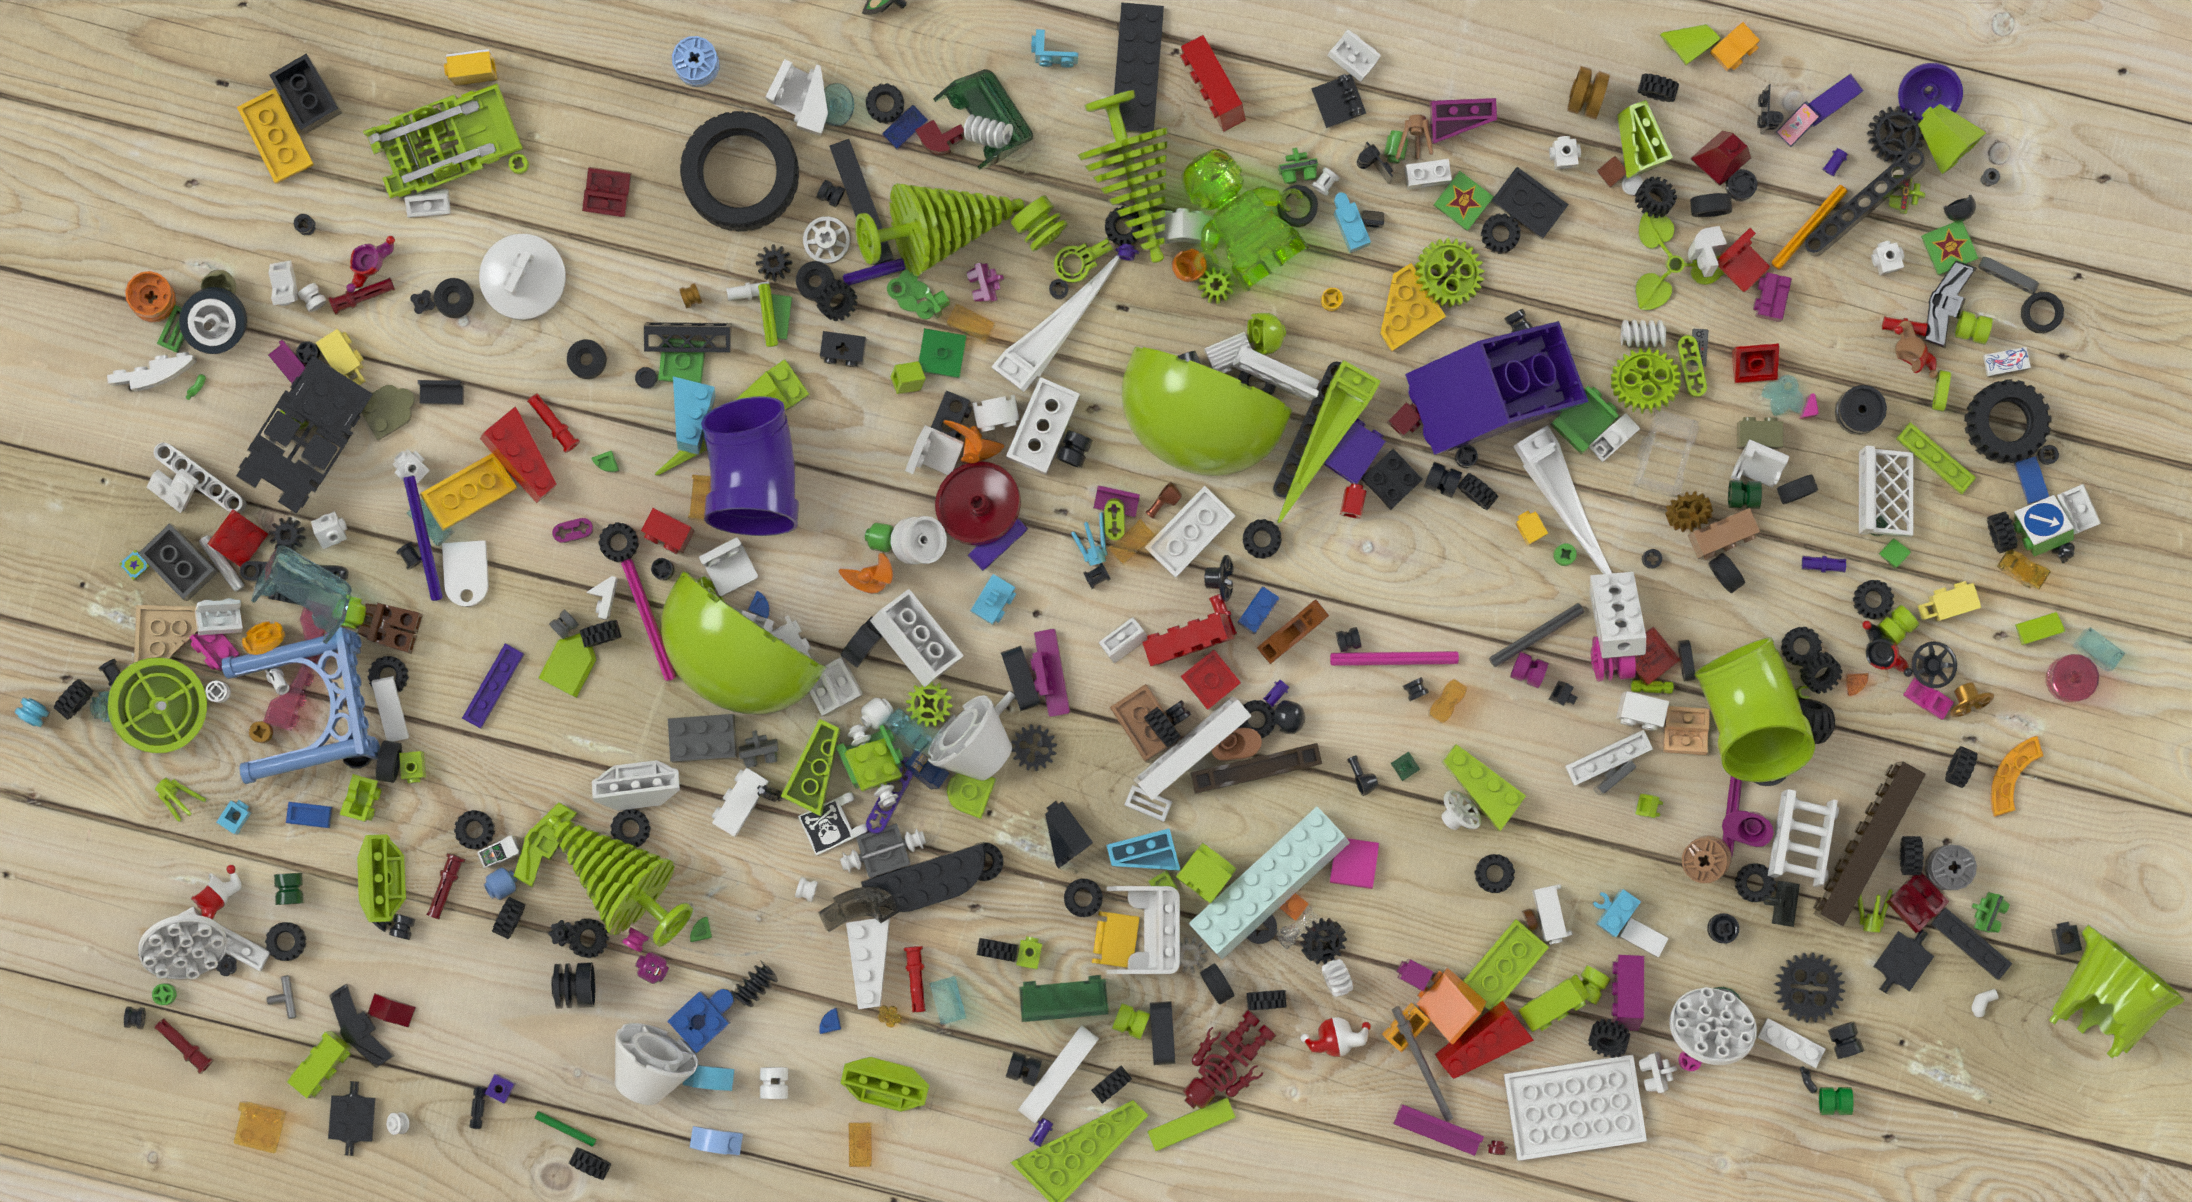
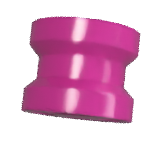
[622,927,649,953]
[1678,1051,1702,1071]

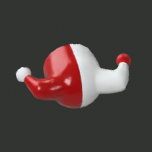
[190,865,242,920]
[1300,1017,1371,1057]

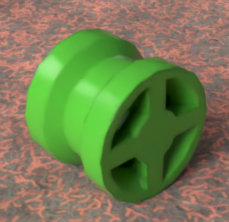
[1553,543,1577,566]
[152,984,177,1005]

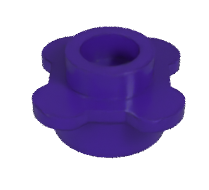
[1115,244,1139,261]

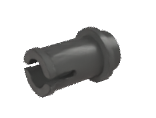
[1980,168,2000,186]

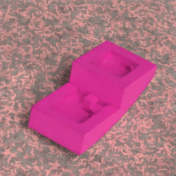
[1903,677,1954,720]

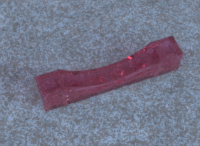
[263,599,336,731]

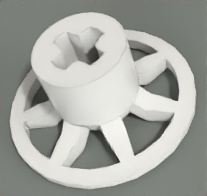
[803,216,850,263]
[1442,790,1481,830]

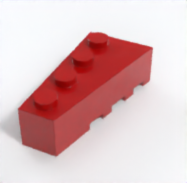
[1180,35,1246,132]
[480,406,557,504]
[1142,611,1235,666]
[1435,1001,1534,1079]

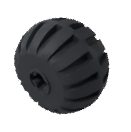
[1798,698,1835,744]

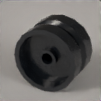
[1835,385,1887,435]

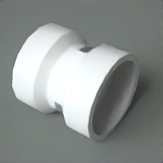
[298,283,327,312]
[205,681,231,703]

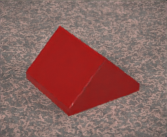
[1732,343,1780,383]

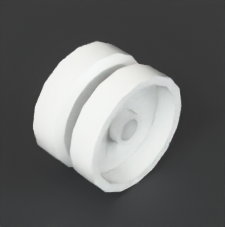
[891,516,947,565]

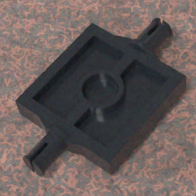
[1873,929,1934,994]
[328,1081,376,1156]

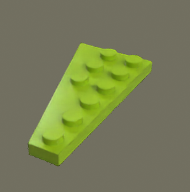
[1010,1100,1149,1202]

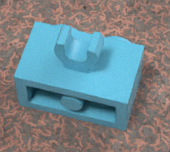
[970,574,1016,625]
[1592,889,1641,937]

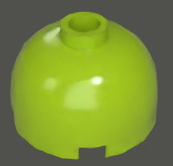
[1247,313,1286,355]

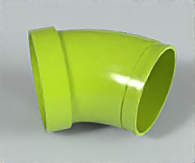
[1695,637,1815,782]

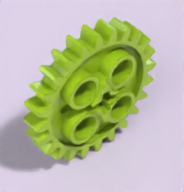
[1414,238,1484,308]
[1611,347,1681,414]

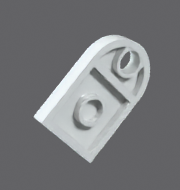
[442,541,489,607]

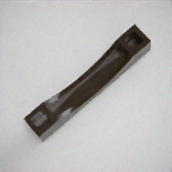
[1190,743,1322,794]

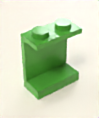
[1550,386,1619,454]
[836,725,904,789]

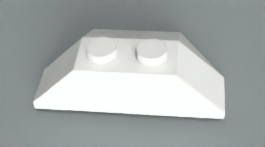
[592,760,680,811]

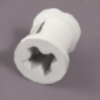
[1312,167,1340,196]

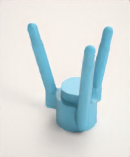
[1071,512,1108,566]

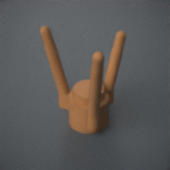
[1396,114,1433,160]

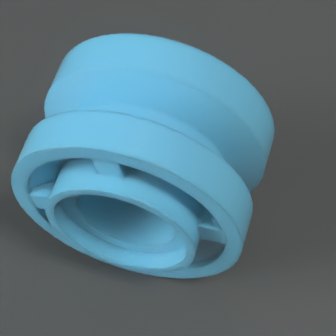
[14,697,50,727]

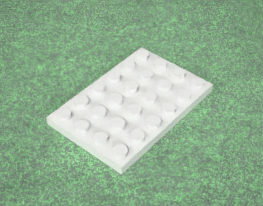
[1504,1054,1647,1161]

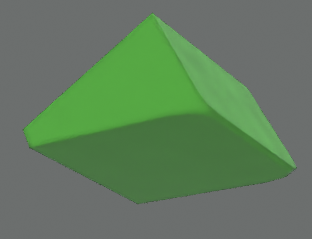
[1879,538,1911,569]

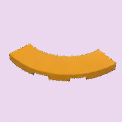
[1991,736,2043,817]

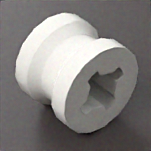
[795,877,818,902]

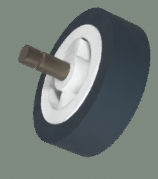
[179,287,247,354]

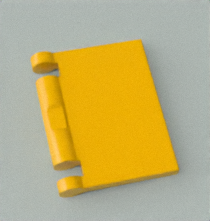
[1092,911,1139,968]

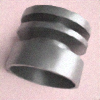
[1925,845,1977,890]

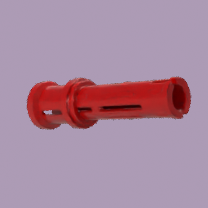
[527,393,580,453]
[904,946,926,1013]

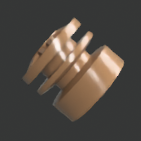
[1682,835,1732,883]

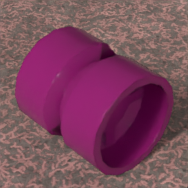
[1510,652,1549,689]

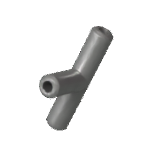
[266,975,297,1019]

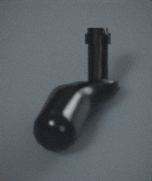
[1800,1066,1818,1094]

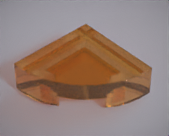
[1846,673,1869,696]

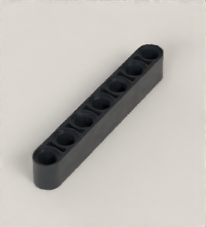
[1805,148,1925,256]
[1272,361,1341,500]

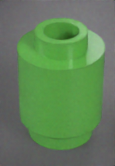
[1384,130,1409,164]

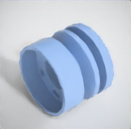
[672,36,720,87]

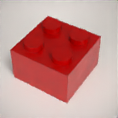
[641,508,695,555]

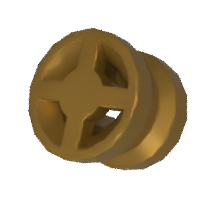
[679,283,703,309]
[249,721,273,743]

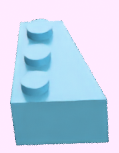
[673,377,716,454]
[1106,828,1180,871]

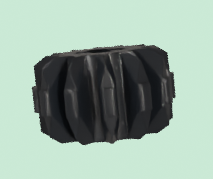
[756,244,793,282]
[269,517,306,554]

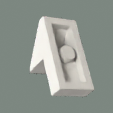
[586,576,618,621]

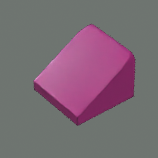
[1800,393,1819,419]

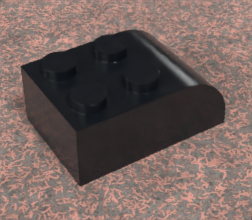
[269,53,342,134]

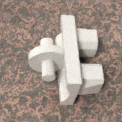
[1639,1051,1677,1093]

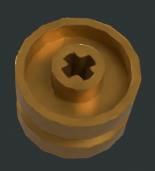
[1567,66,1610,120]

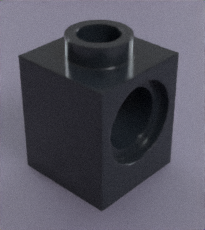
[2051,921,2082,955]

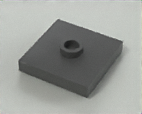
[1593,760,1636,795]

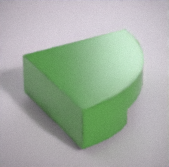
[592,450,619,472]
[690,916,712,942]

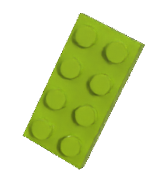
[1463,919,1549,1011]

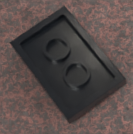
[1491,167,1569,240]

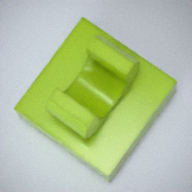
[1635,793,1663,818]

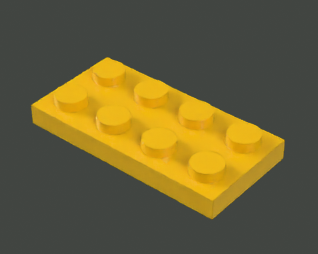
[237,88,314,184]
[420,453,517,531]

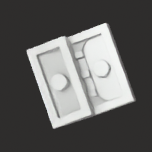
[810,657,863,716]

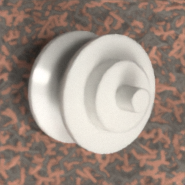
[386,1112,409,1135]

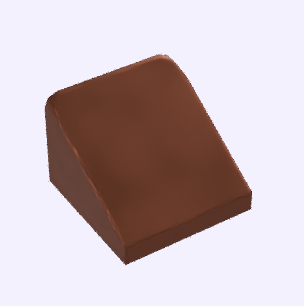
[1597,156,1626,187]

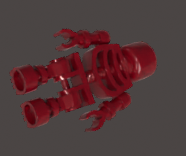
[1183,1010,1276,1109]

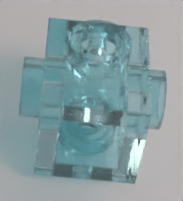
[90,690,110,722]

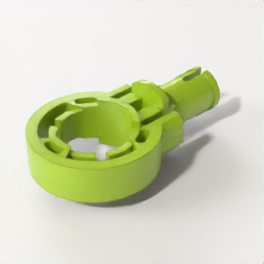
[1054,238,1114,283]

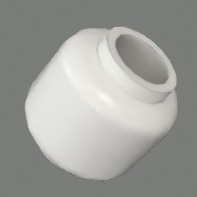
[860,698,893,730]

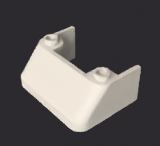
[1107,886,1180,974]

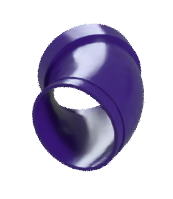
[701,396,799,536]

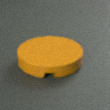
[242,621,285,655]

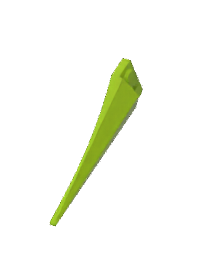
[655,359,810,476]
[1277,360,1381,523]

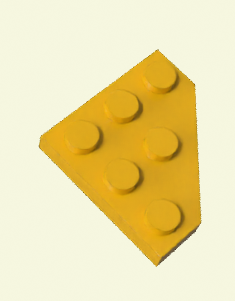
[1380,263,1446,352]

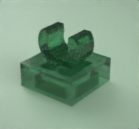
[1390,751,1421,781]

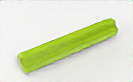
[758,283,778,347]

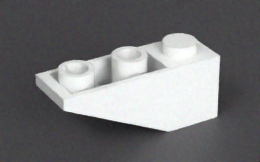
[794,64,828,136]

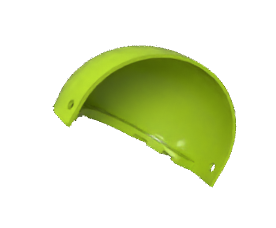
[1122,347,1292,476]
[661,571,827,715]

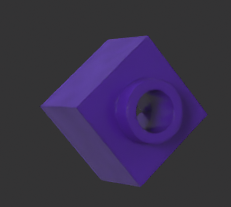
[485,1074,516,1103]

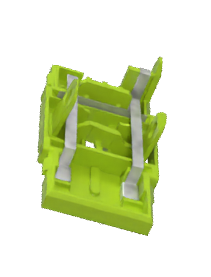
[363,83,523,199]

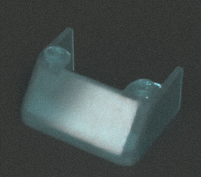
[251,545,352,644]

